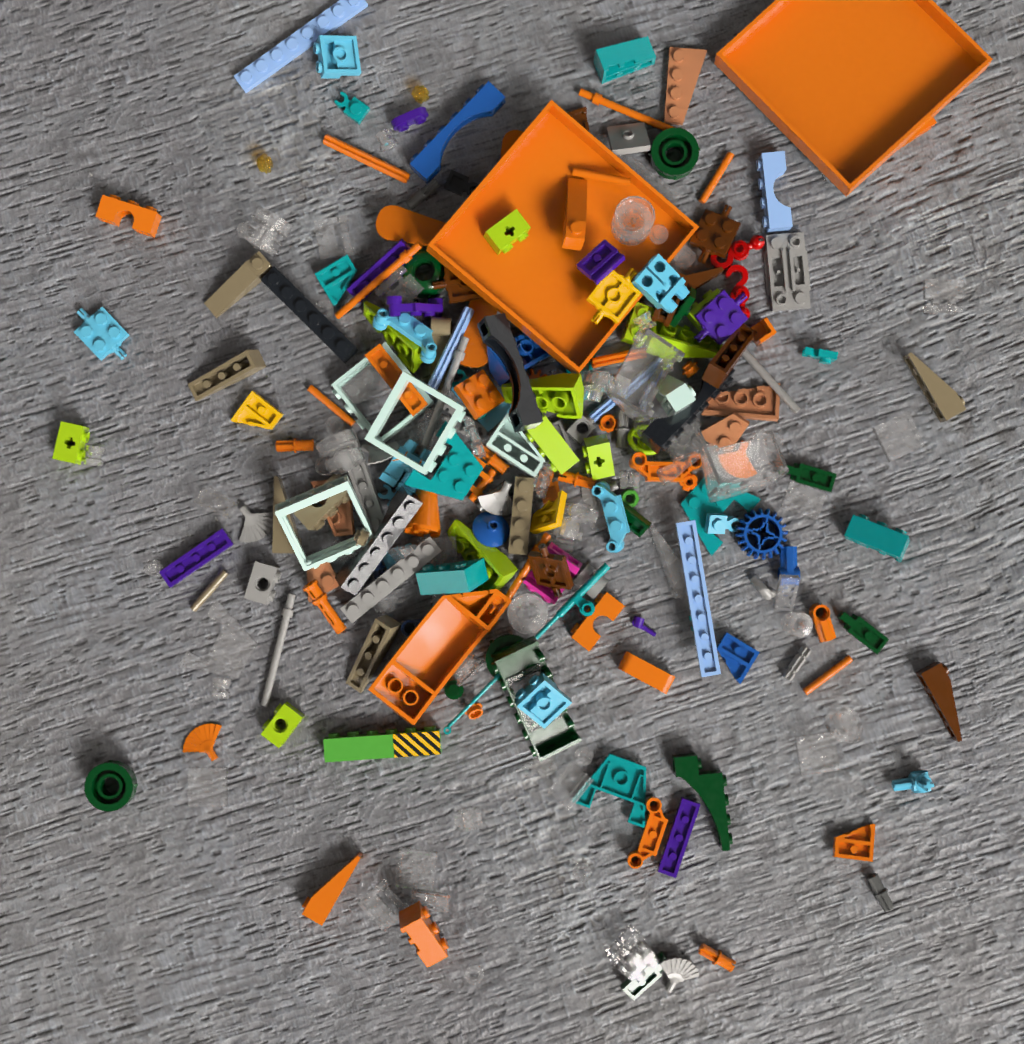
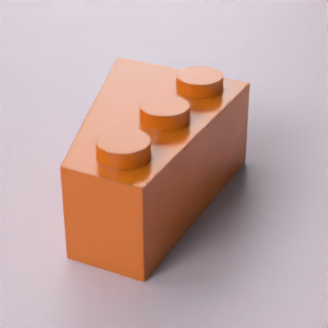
[399,901,449,968]

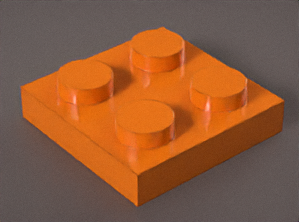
[453,370,505,420]

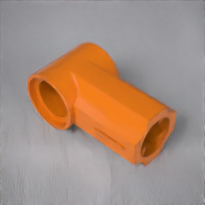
[809,603,836,643]

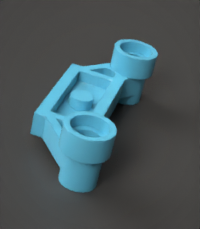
[372,308,437,364]
[591,481,630,553]

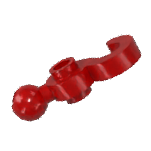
[710,235,765,270]
[725,265,750,321]

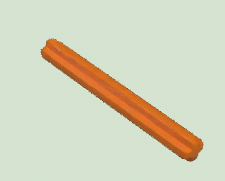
[323,134,410,183]

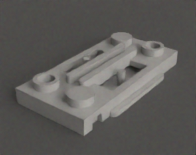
[763,232,811,312]

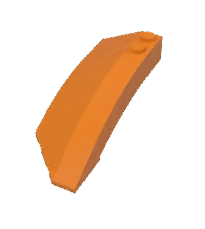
[368,589,512,725]

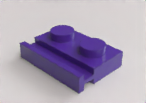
[576,239,625,285]

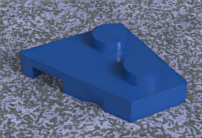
[717,632,760,684]

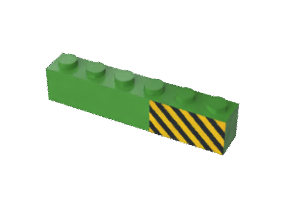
[323,726,442,762]

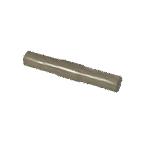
[190,569,229,612]

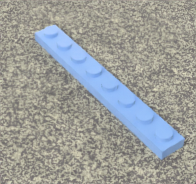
[234,0,368,93]
[675,520,721,677]

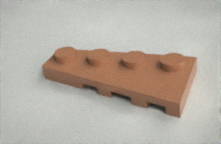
[664,47,707,126]
[701,383,780,422]

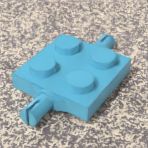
[74,307,130,361]

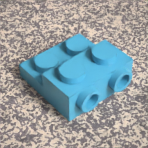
[313,35,361,79]
[515,673,572,729]

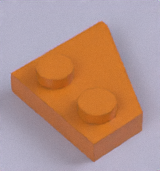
[832,824,875,862]

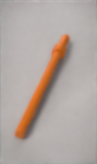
[578,88,676,131]
[334,241,423,319]
[489,532,551,632]

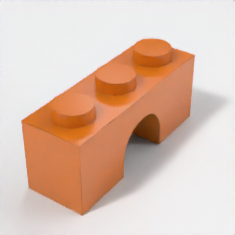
[95,194,162,238]
[570,591,625,651]

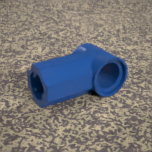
[778,546,800,584]

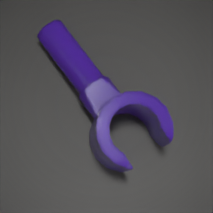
[632,616,656,637]

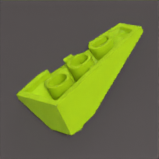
[363,301,423,373]
[643,312,723,358]
[501,373,584,419]
[447,519,518,591]

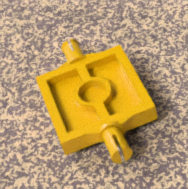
[586,268,642,324]

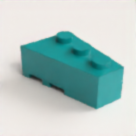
[593,36,656,84]
[844,514,910,562]
[416,558,489,595]

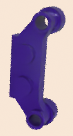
[386,296,443,317]

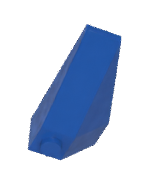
[487,335,551,387]

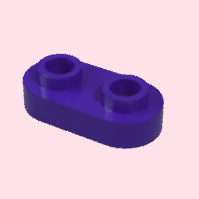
[391,107,429,132]

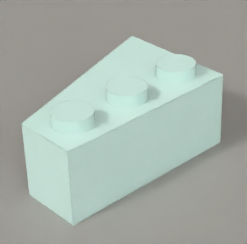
[649,375,696,417]
[486,412,545,478]

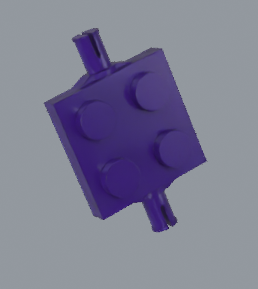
[694,290,748,345]

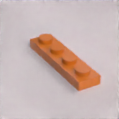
[365,343,428,416]

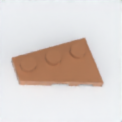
[311,479,355,537]

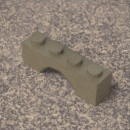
[508,476,535,555]

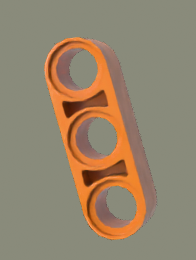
[617,651,675,694]

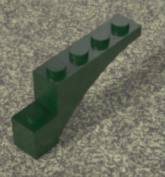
[672,753,733,851]

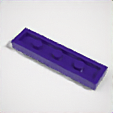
[346,239,415,303]
[159,528,234,588]
[657,797,701,878]

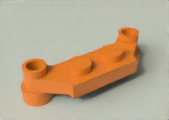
[629,452,703,482]
[627,796,668,869]

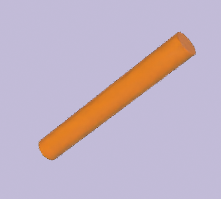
[698,152,734,204]
[572,168,631,186]
[307,385,356,427]
[802,655,853,695]

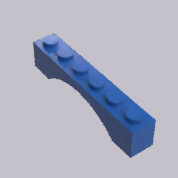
[410,81,505,184]

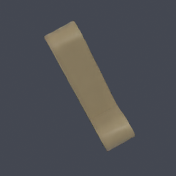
[430,317,452,395]

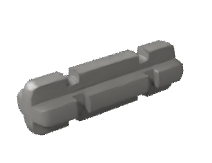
[782,646,811,681]

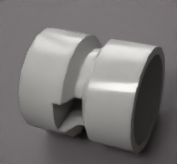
[573,563,609,599]

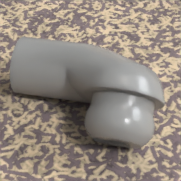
[750,575,776,600]

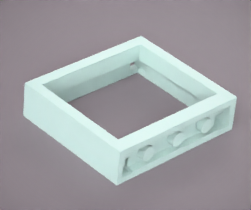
[331,342,434,443]
[365,371,466,475]
[274,475,374,571]

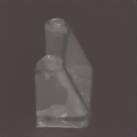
[606,328,685,423]
[700,429,789,502]

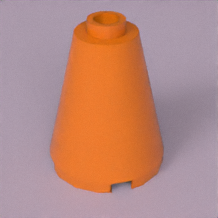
[404,489,441,538]

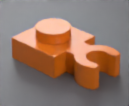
[539,469,560,505]

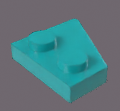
[315,255,357,306]

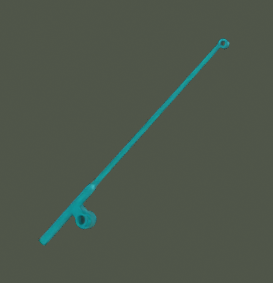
[443,563,610,735]

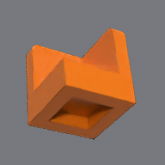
[751,317,777,346]

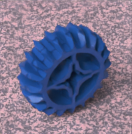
[735,508,788,560]

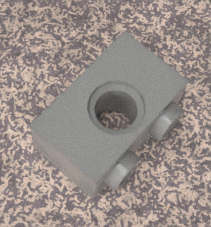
[244,561,282,605]

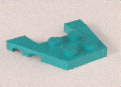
[404,421,483,501]
[680,475,761,556]
[573,753,646,828]

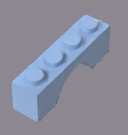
[756,151,793,233]

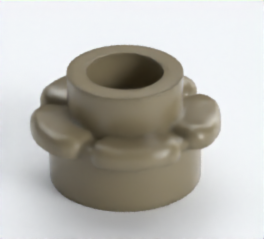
[353,528,370,547]

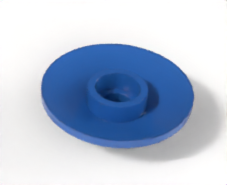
[472,512,510,547]

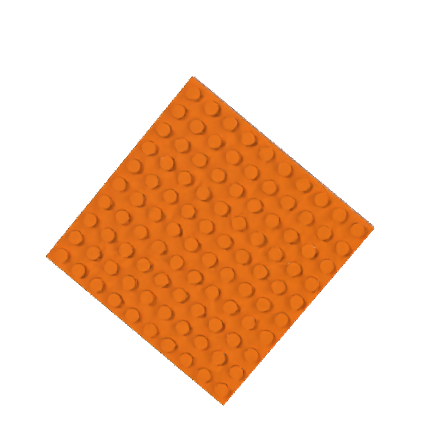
[714,0,993,197]
[426,100,699,373]

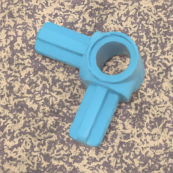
[891,770,934,793]

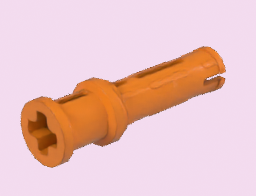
[302,579,347,634]

